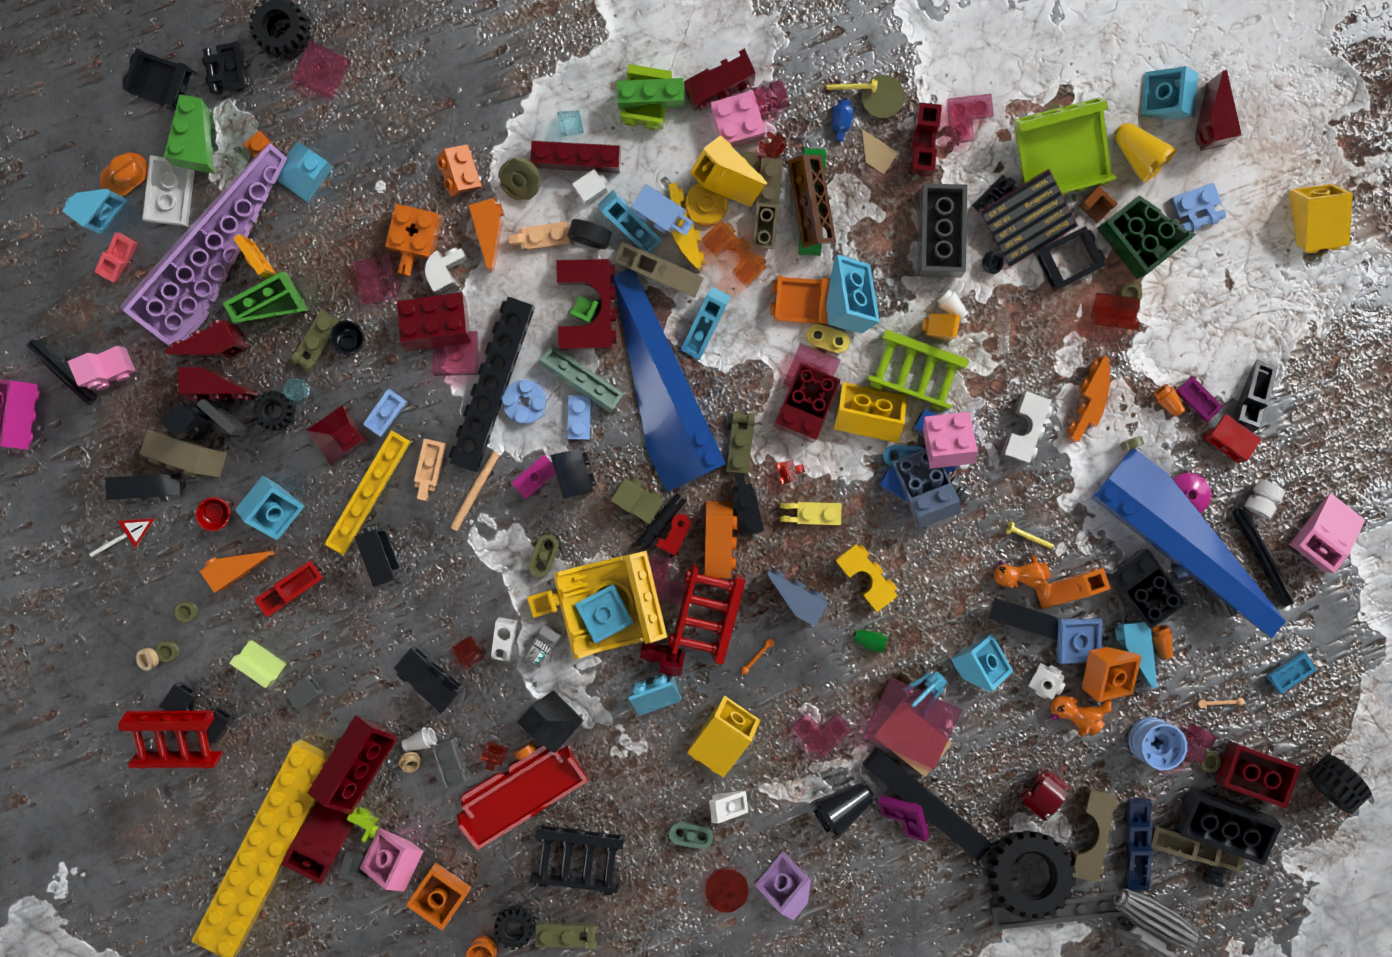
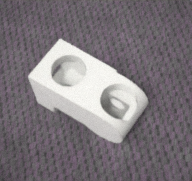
[491,617,518,662]

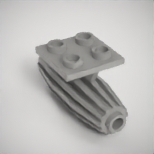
[1114,889,1199,957]

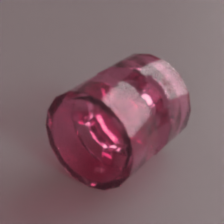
[751,79,789,116]
[1185,723,1217,764]

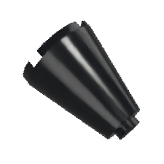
[811,783,874,840]

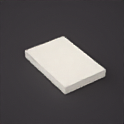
[142,155,195,227]

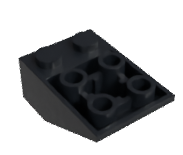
[1106,549,1188,629]

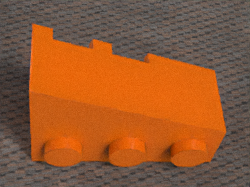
[705,501,737,578]

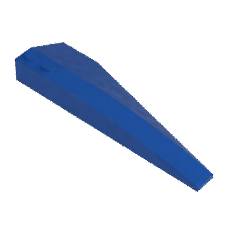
[613,269,726,492]
[1091,448,1286,639]

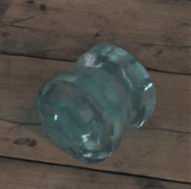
[283,378,310,401]

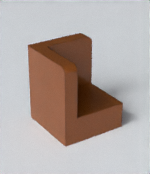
[1078,186,1118,223]

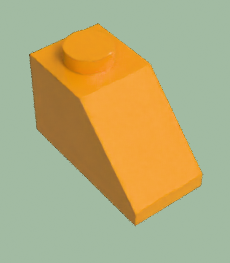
[921,313,961,342]

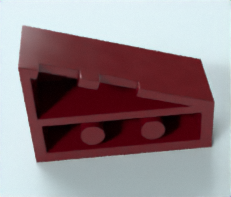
[684,48,756,111]

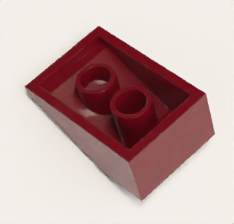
[1195,70,1242,151]

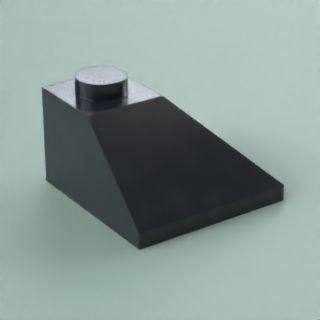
[517,690,584,753]

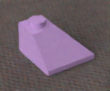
[755,851,811,920]

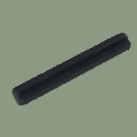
[26,339,97,405]

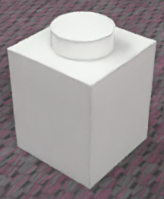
[572,169,608,206]

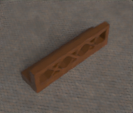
[787,155,836,248]

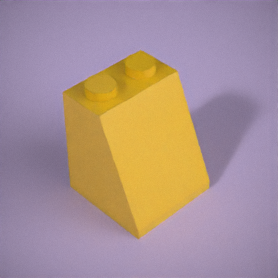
[1289,183,1353,253]
[687,695,760,778]

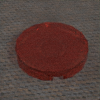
[705,867,749,913]

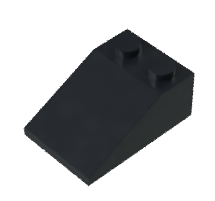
[550,449,597,499]

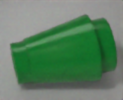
[854,629,888,653]

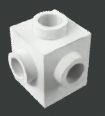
[1029,663,1066,699]

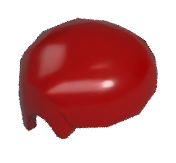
[195,497,231,531]

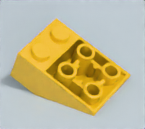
[690,135,767,207]

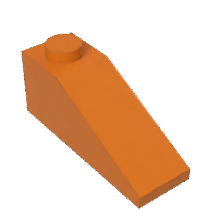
[468,198,505,272]
[200,551,275,593]

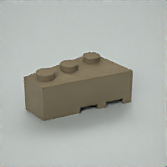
[140,429,227,477]

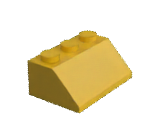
[833,382,907,443]

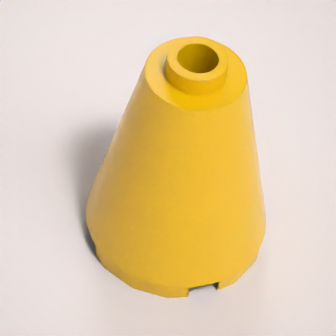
[1114,122,1177,183]

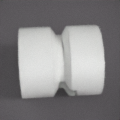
[1244,479,1286,520]

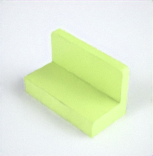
[229,640,286,688]

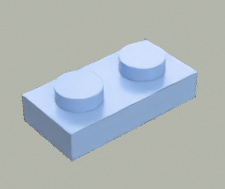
[363,388,408,437]
[568,395,591,440]

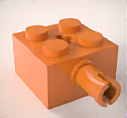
[385,203,443,276]

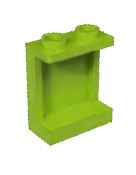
[619,64,672,130]

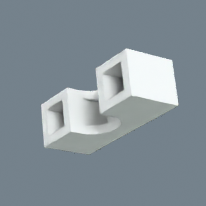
[1000,391,1052,463]

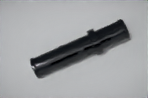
[635,493,687,551]

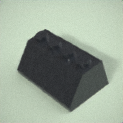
[1179,786,1282,865]

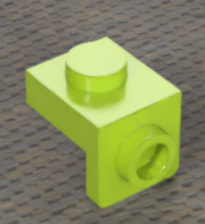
[347,807,379,843]

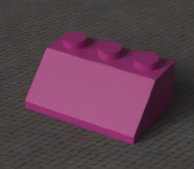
[0,379,39,450]

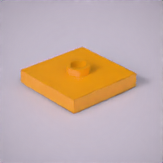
[233,234,276,279]

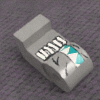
[525,624,562,668]

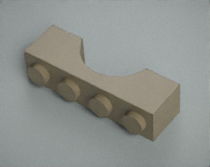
[1070,786,1118,882]

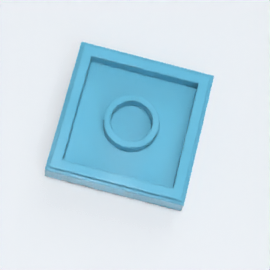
[575,584,634,643]

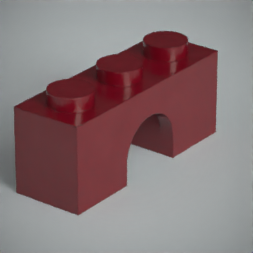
[909,102,942,176]

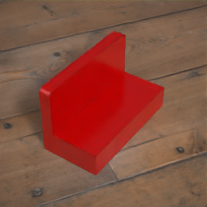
[1203,414,1261,464]

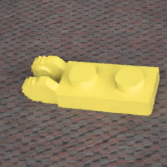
[780,502,842,525]

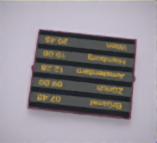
[979,169,1078,267]

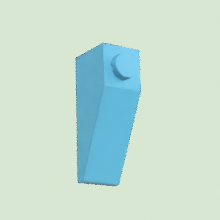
[598,189,663,253]
[681,287,732,360]
[1115,620,1157,688]

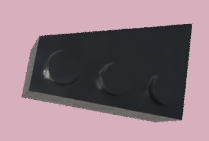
[394,646,465,714]

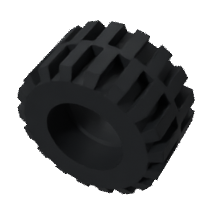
[249,0,311,59]
[1308,754,1372,814]

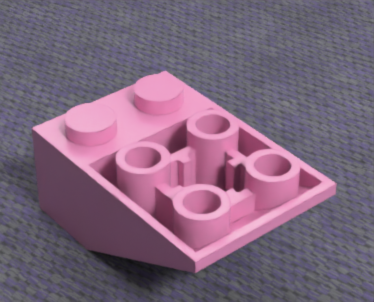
[1289,493,1365,573]

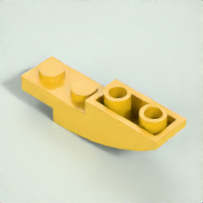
[668,183,705,272]

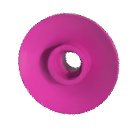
[1173,473,1211,514]

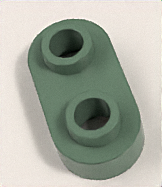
[669,821,713,849]

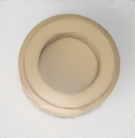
[136,648,159,671]

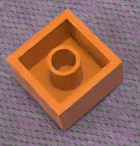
[406,862,471,931]

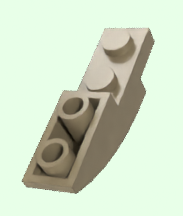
[752,157,784,249]
[614,242,704,298]

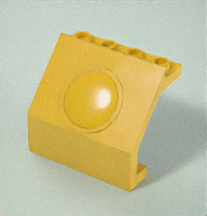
[553,551,667,659]

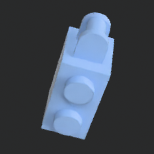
[631,184,694,236]

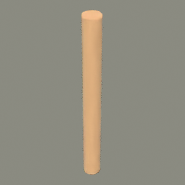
[450,451,500,531]

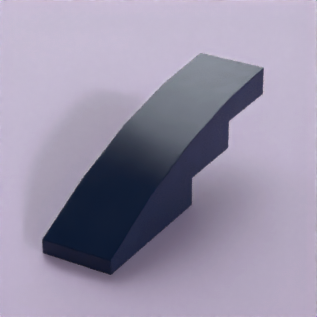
[1125,799,1153,890]

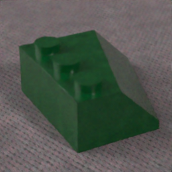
[1097,195,1197,279]

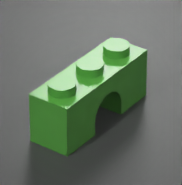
[617,78,684,110]

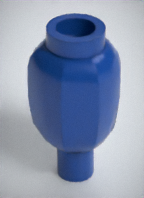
[832,100,854,142]

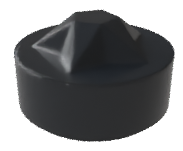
[982,251,1004,274]

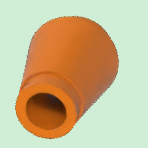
[1153,384,1185,417]
[1151,625,1173,659]

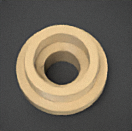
[398,752,421,773]

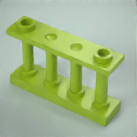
[865,329,969,413]

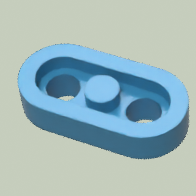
[883,445,925,467]

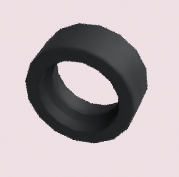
[567,219,612,250]

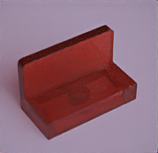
[1090,293,1140,330]

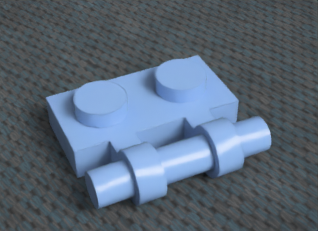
[1170,183,1226,232]

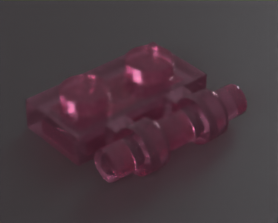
[353,254,400,306]

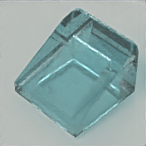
[557,111,584,137]

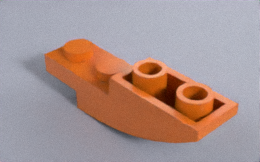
[1066,355,1110,443]

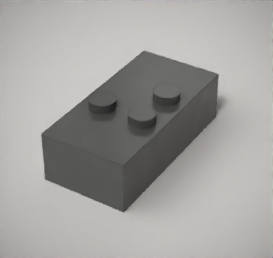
[917,183,968,278]

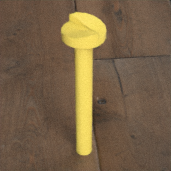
[827,79,878,93]
[1006,521,1054,549]

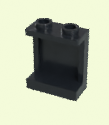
[122,48,194,110]

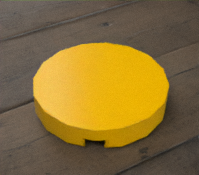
[685,183,728,226]

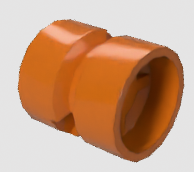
[465,935,498,957]

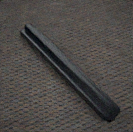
[1233,507,1294,607]

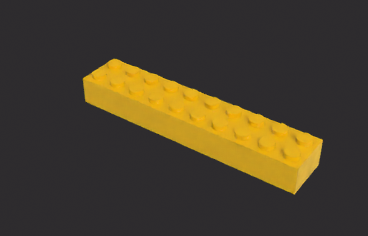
[191,739,330,957]

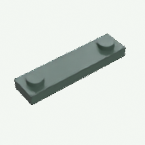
[539,345,624,413]

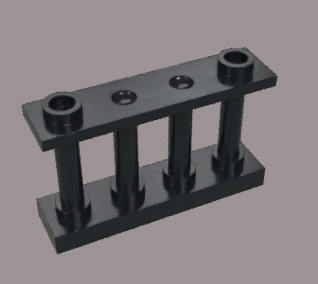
[529,825,625,895]

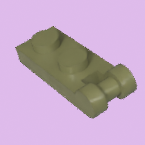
[290,310,341,373]
[726,411,755,474]
[535,923,597,949]

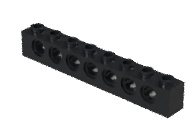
[449,296,535,472]

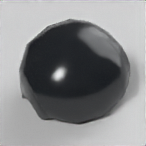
[330,320,365,356]

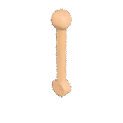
[1197,698,1244,708]

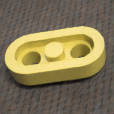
[806,324,850,353]

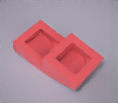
[94,232,138,283]

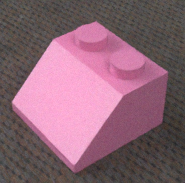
[360,828,423,892]

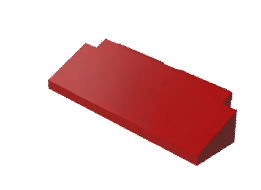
[457,745,589,851]

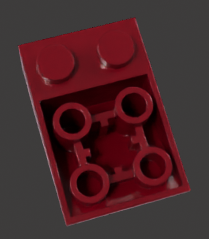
[164,319,249,358]
[773,362,841,443]
[178,367,259,401]
[281,802,355,885]

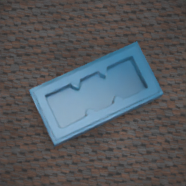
[1266,651,1317,695]

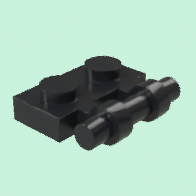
[202,42,247,94]

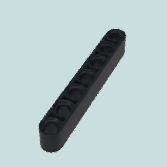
[862,747,993,861]

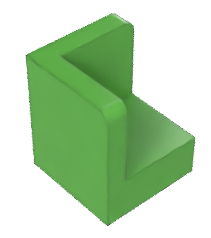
[569,295,600,324]

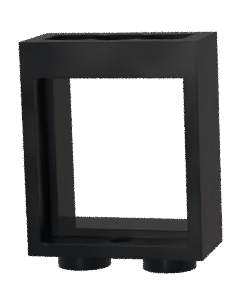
[1034,226,1106,292]
[355,525,403,587]

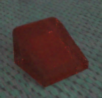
[452,635,485,669]

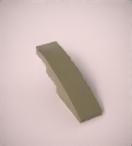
[1151,826,1244,873]

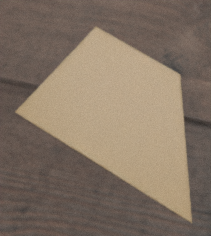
[862,129,898,174]

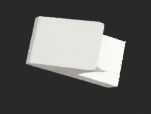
[709,791,748,823]

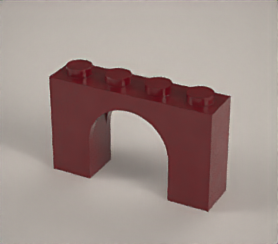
[556,259,617,351]

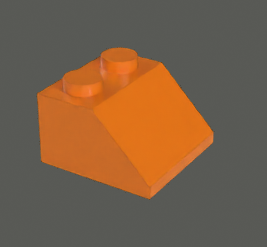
[1081,647,1142,702]

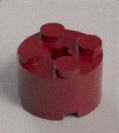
[1019,769,1070,821]

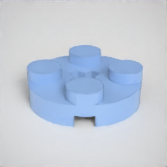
[502,380,547,423]

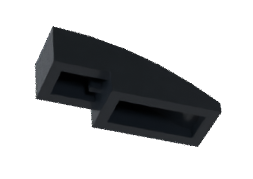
[1233,360,1278,433]
[105,473,182,500]

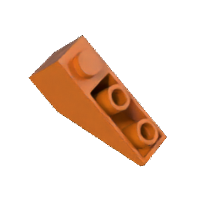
[1034,567,1111,609]

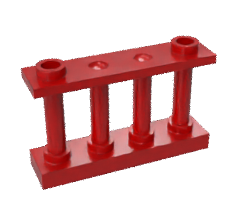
[668,564,746,665]
[118,710,222,769]

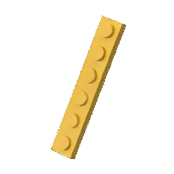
[325,430,411,555]

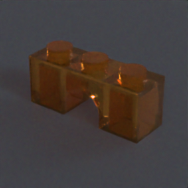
[702,220,767,288]

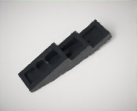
[987,597,1062,640]

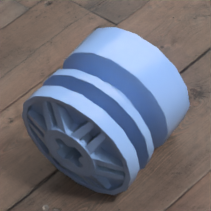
[1128,717,1187,770]

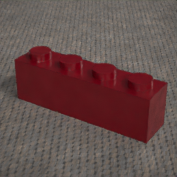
[530,141,621,173]

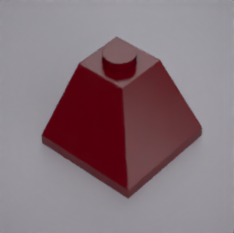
[307,405,368,466]

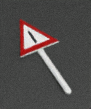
[90,518,155,557]

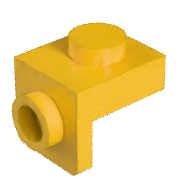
[527,589,560,618]

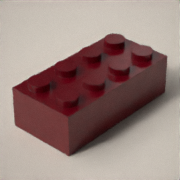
[307,715,399,814]

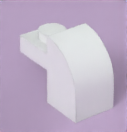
[425,248,468,295]

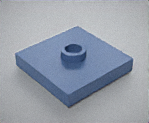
[1057,618,1102,664]

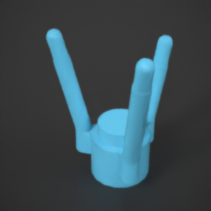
[902,671,948,716]

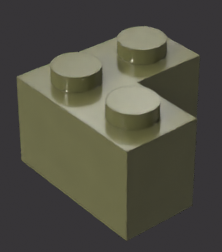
[611,477,664,524]

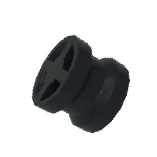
[1202,864,1229,887]

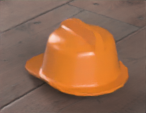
[100,152,148,197]

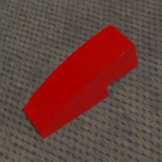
[254,560,323,619]

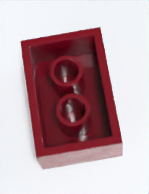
[397,292,471,352]
[1214,740,1301,809]

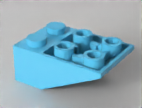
[628,673,681,716]

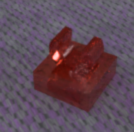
[759,132,788,159]
[777,459,805,484]
[481,742,509,771]

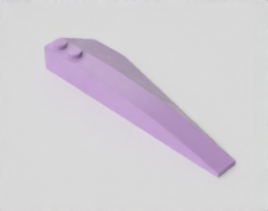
[120,143,287,345]

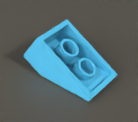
[826,254,880,334]

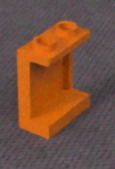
[770,275,831,325]

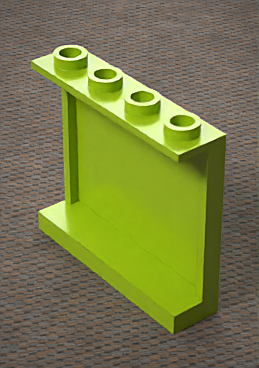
[1013,97,1117,196]

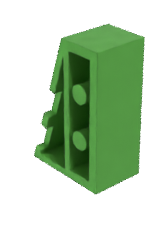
[164,95,215,174]
[222,272,309,323]

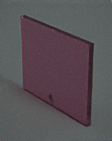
[863,677,962,769]

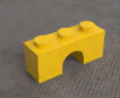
[834,543,898,612]

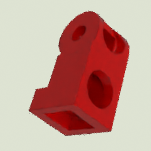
[656,514,691,556]

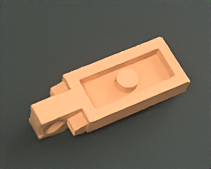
[508,222,571,250]
[414,439,446,501]

